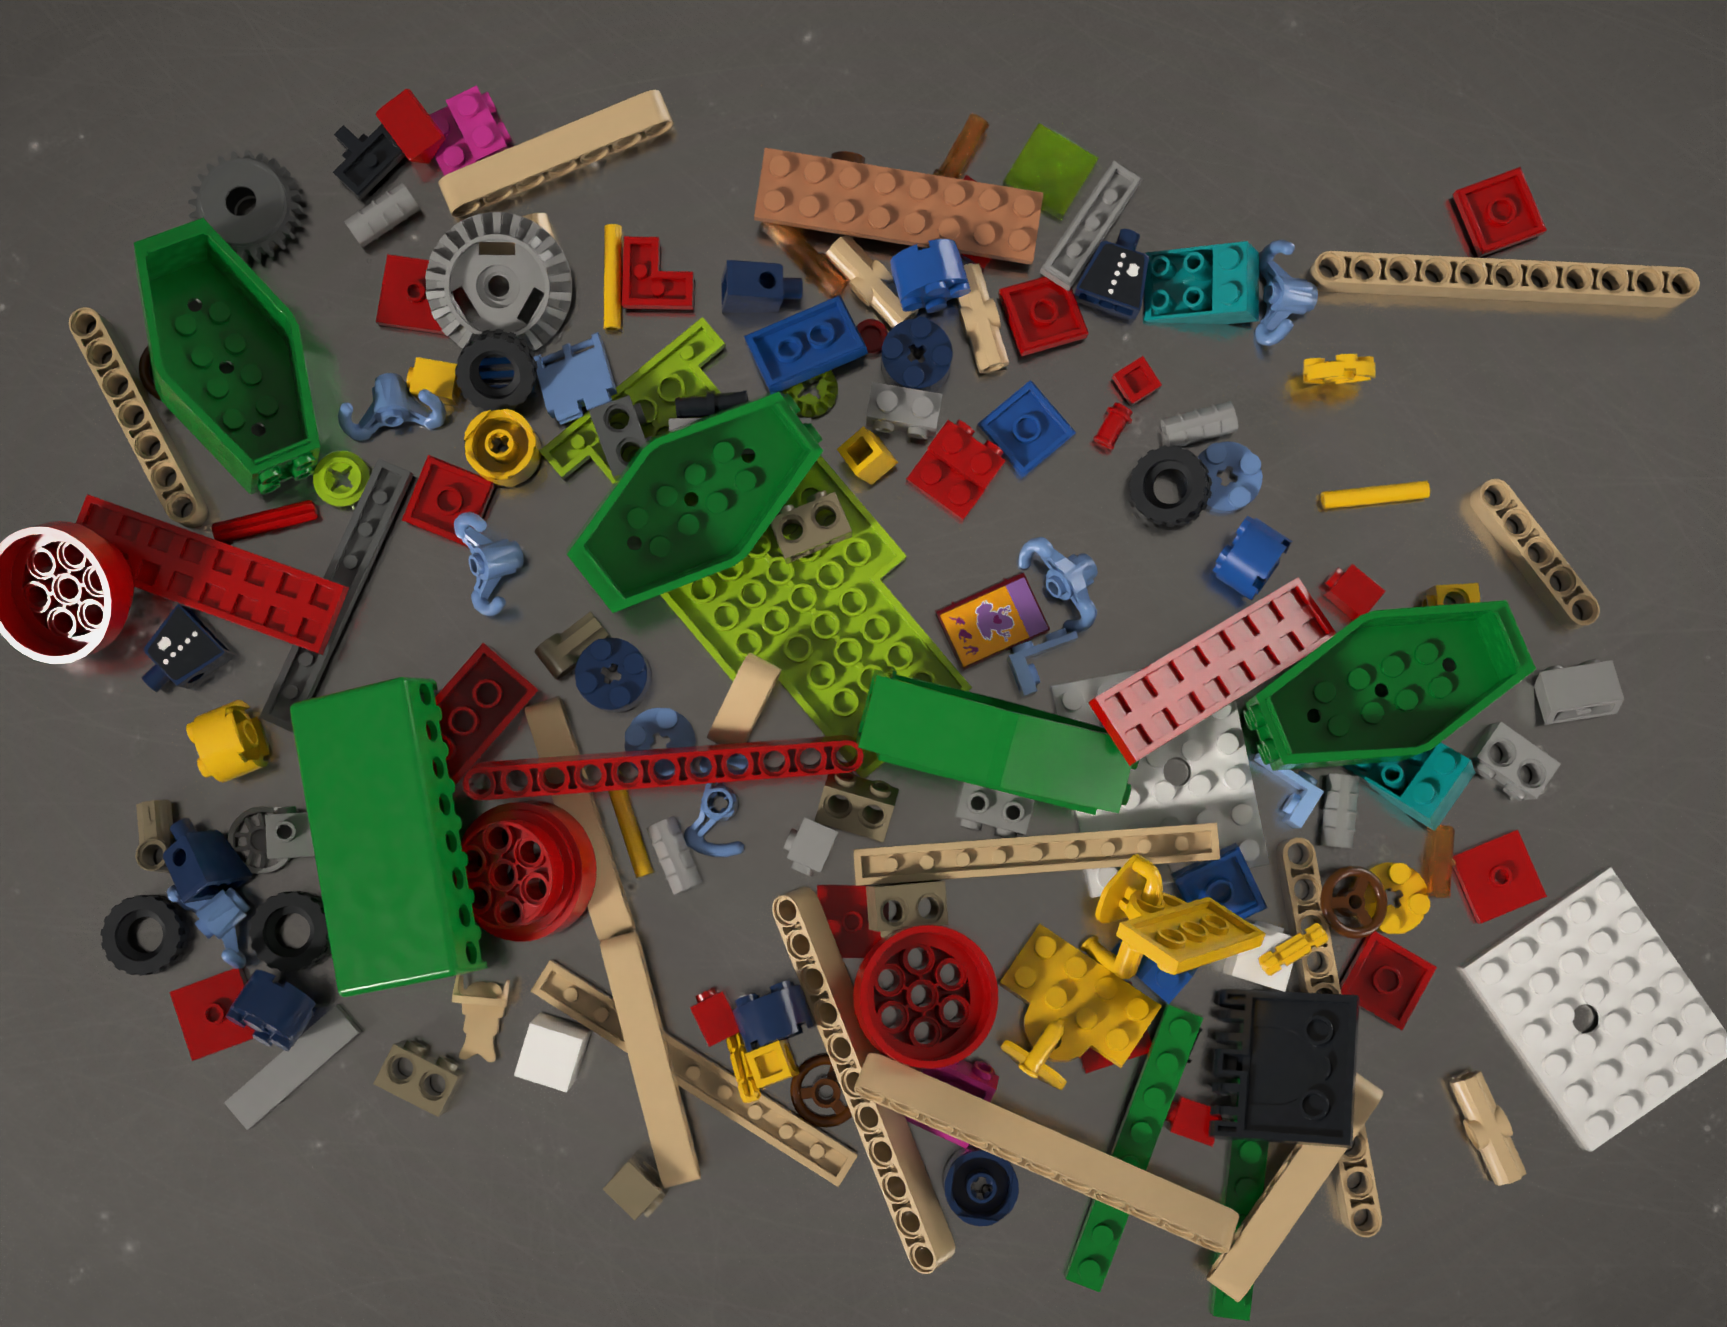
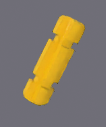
[1258,923,1329,976]
[726,1033,761,1103]

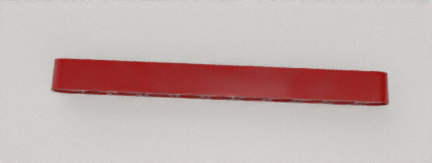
[462,735,864,801]

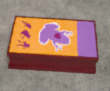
[935,572,1051,672]

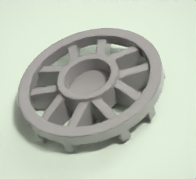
[228,806,290,874]

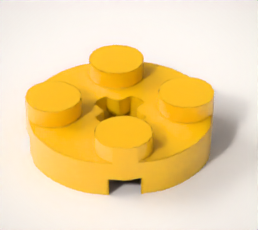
[1303,354,1376,384]
[1364,862,1430,934]

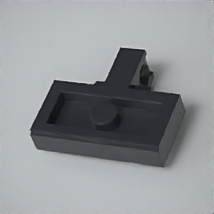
[333,124,405,200]

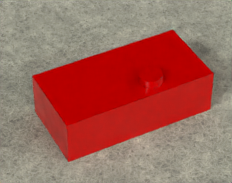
[426,643,540,800]

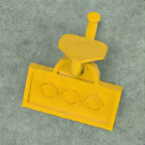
[1081,853,1266,979]
[999,924,1162,1090]

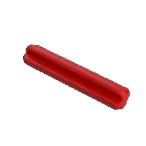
[211,500,318,542]

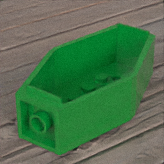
[134,218,321,495]
[566,392,823,613]
[1243,600,1536,771]
[856,666,1139,815]

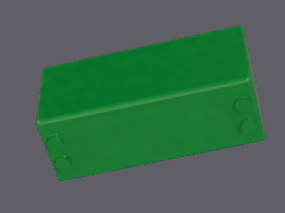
[290,677,487,997]

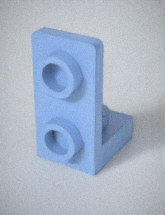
[1007,628,1078,699]
[1253,753,1324,829]

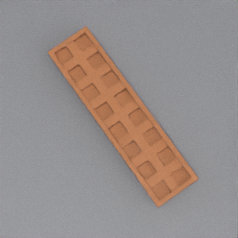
[754,148,1043,265]

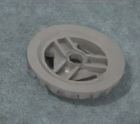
[425,212,572,358]

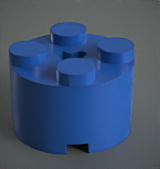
[890,239,971,313]
[1212,516,1293,601]

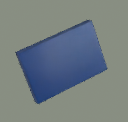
[744,295,868,392]

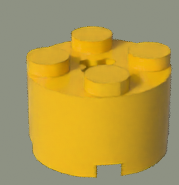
[464,409,542,488]
[186,700,270,783]

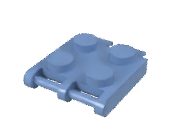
[534,332,617,425]

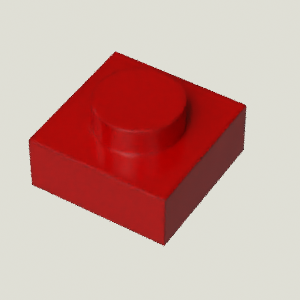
[1112,356,1162,406]

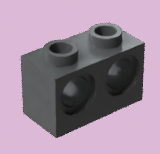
[589,395,652,481]

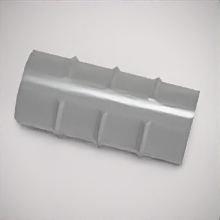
[344,183,420,248]
[1160,401,1238,447]
[1321,774,1359,849]
[646,816,702,895]

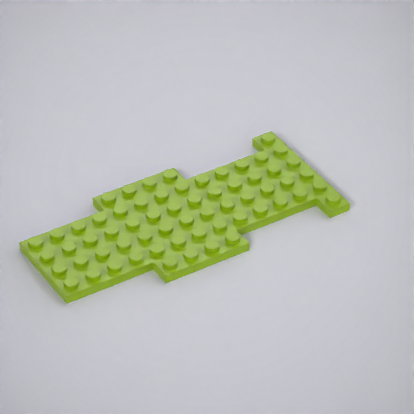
[539,317,972,778]

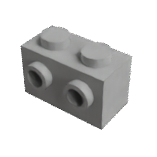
[866,382,943,439]
[1534,659,1624,725]
[954,782,1035,838]
[265,806,315,859]
[784,817,839,876]

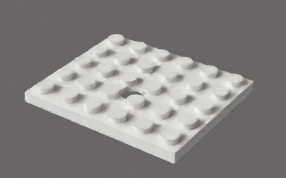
[1050,669,1270,898]
[1460,867,1727,1152]

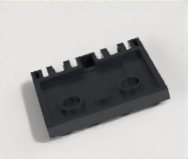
[1208,989,1360,1148]

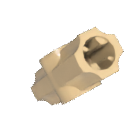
[826,235,918,328]
[957,263,1009,373]
[1449,1070,1527,1186]

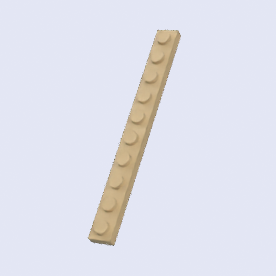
[853,823,1220,886]
[531,960,858,1187]

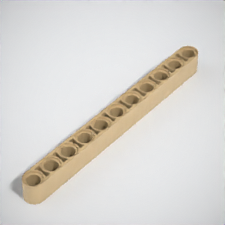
[1307,251,1700,308]
[1276,837,1382,1237]
[772,887,955,1274]
[854,1053,1239,1253]

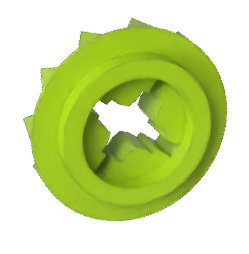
[782,370,838,417]
[313,451,370,508]

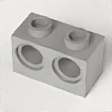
[1467,722,1561,801]

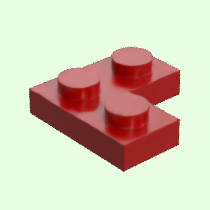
[622,236,694,310]

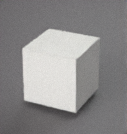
[1222,920,1293,992]
[514,1012,592,1093]

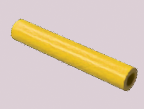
[604,224,622,331]
[1320,481,1430,509]
[608,770,653,878]

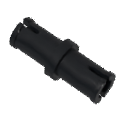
[675,390,749,418]

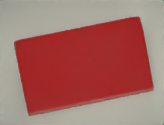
[376,89,446,164]

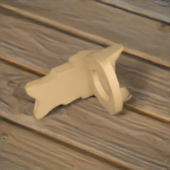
[452,975,510,1062]

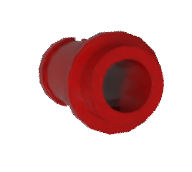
[1093,402,1133,450]

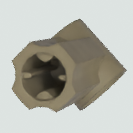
[534,611,610,680]
[135,800,174,873]

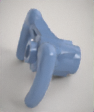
[1255,239,1318,346]
[338,373,446,441]
[454,512,524,616]
[1018,537,1098,633]
[684,754,748,857]
[167,885,250,969]

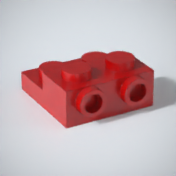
[906,420,1006,522]

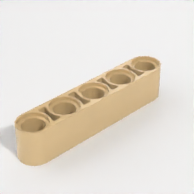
[1470,479,1600,630]

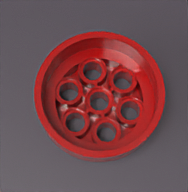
[0,521,134,664]
[454,800,597,942]
[853,925,999,1069]

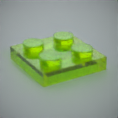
[1003,123,1099,220]

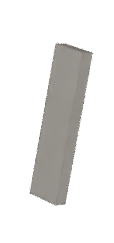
[1039,160,1143,291]
[224,1004,362,1130]

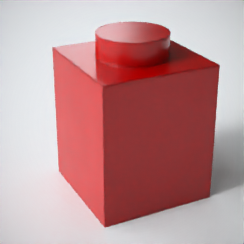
[1322,564,1386,621]
[690,987,740,1047]
[1165,1093,1222,1147]

